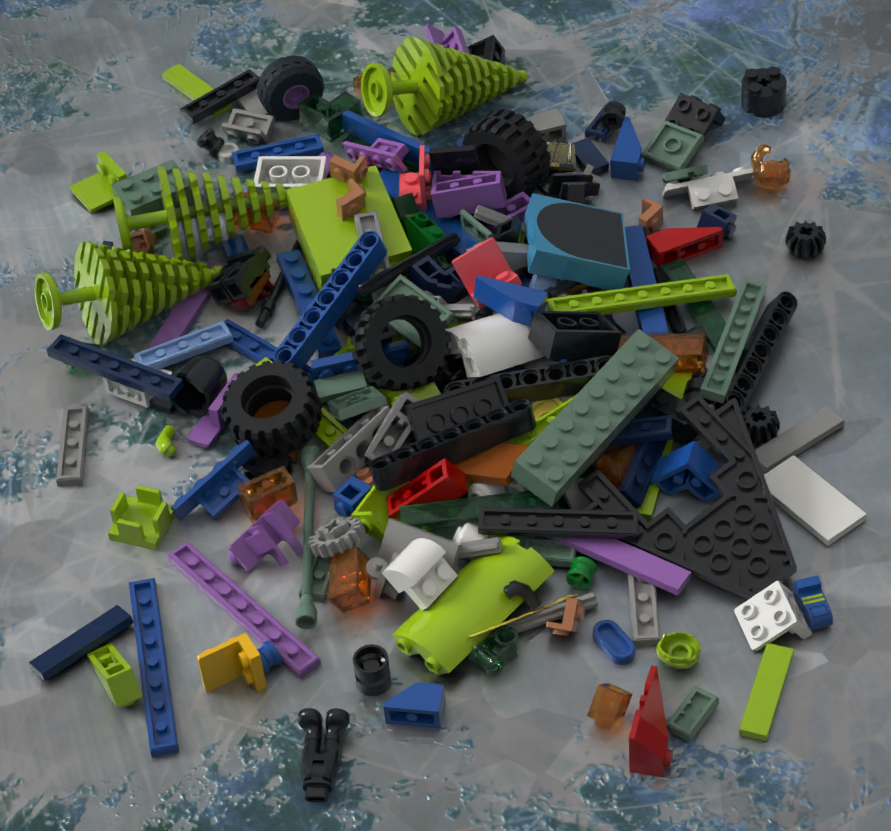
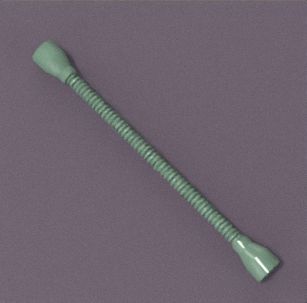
[295,445,321,629]

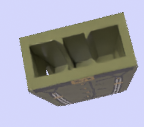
[542,137,576,183]

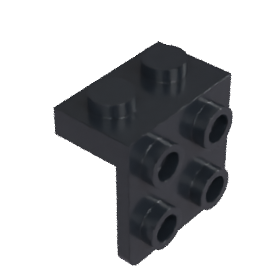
[665,93,726,137]

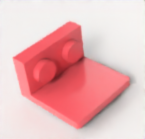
[399,145,432,210]
[452,237,522,309]

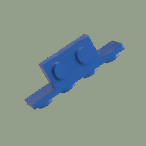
[171,440,255,521]

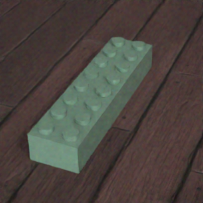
[511,329,679,507]

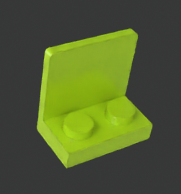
[70,151,127,213]

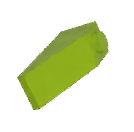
[86,643,143,708]

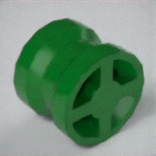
[566,556,598,590]

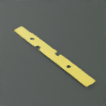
[469,594,578,637]

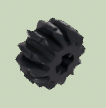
[785,220,826,259]
[741,404,780,446]

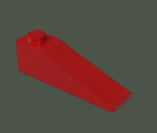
[629,665,673,778]

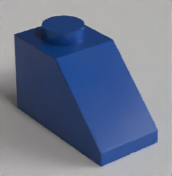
[383,682,446,728]

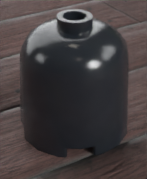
[171,356,228,417]

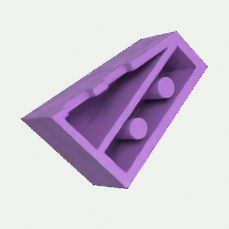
[431,171,507,218]

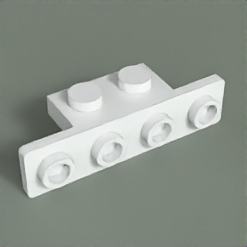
[662,167,755,210]

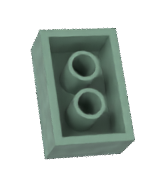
[111,159,192,230]

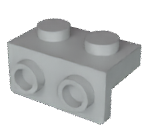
[221,108,276,144]

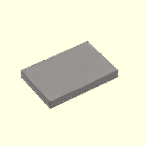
[378,518,462,571]

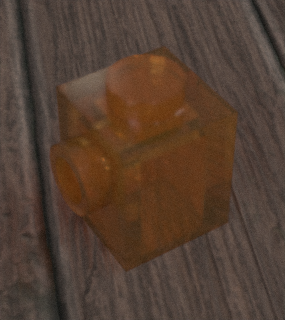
[587,683,633,729]

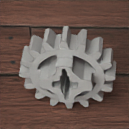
[308,516,366,558]

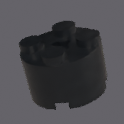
[741,67,787,118]

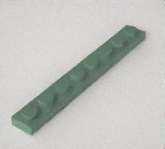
[699,279,767,403]

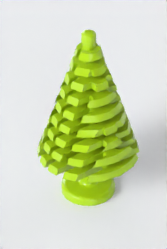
[361,37,528,136]
[113,166,299,261]
[34,241,222,346]

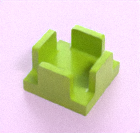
[108,485,175,551]

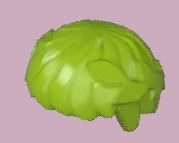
[656,632,701,669]

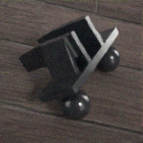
[537,173,600,205]

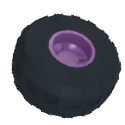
[257,55,324,121]

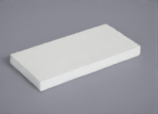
[764,455,867,546]

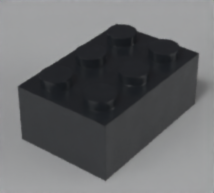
[528,311,622,362]

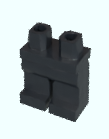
[205,245,271,305]

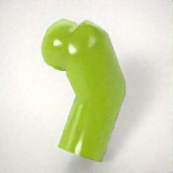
[156,425,177,457]

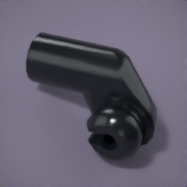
[503,580,541,611]

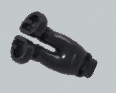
[297,708,350,802]

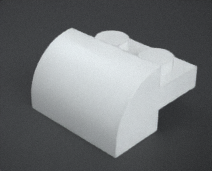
[382,538,458,611]

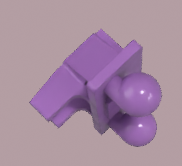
[228,499,303,571]

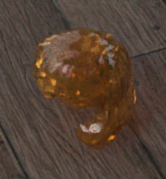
[751,144,791,189]

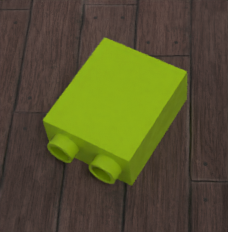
[286,165,412,293]

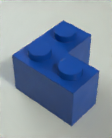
[651,441,723,503]

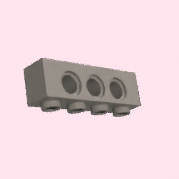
[307,406,390,492]

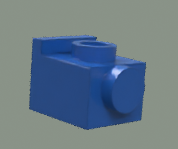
[332,475,372,517]

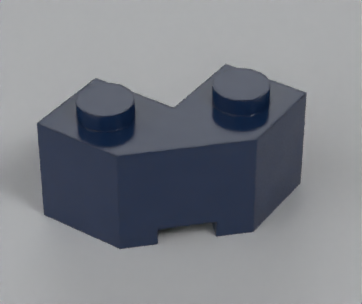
[406,255,469,304]

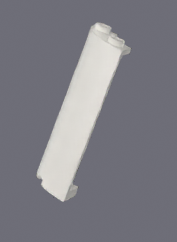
[445,294,571,378]

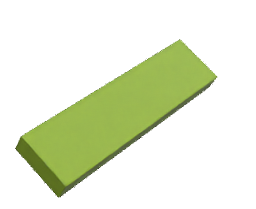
[162,63,232,117]
[739,643,794,742]

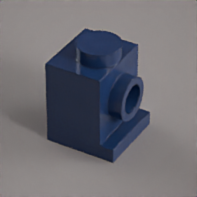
[697,203,737,238]

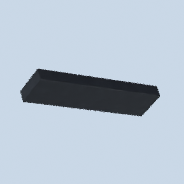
[179,69,260,125]

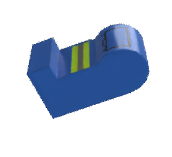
[794,575,833,630]

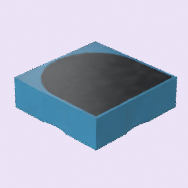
[524,193,630,290]

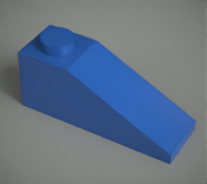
[610,117,646,181]
[473,275,548,326]

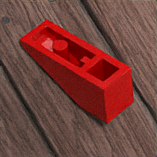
[646,227,723,269]
[386,458,468,519]

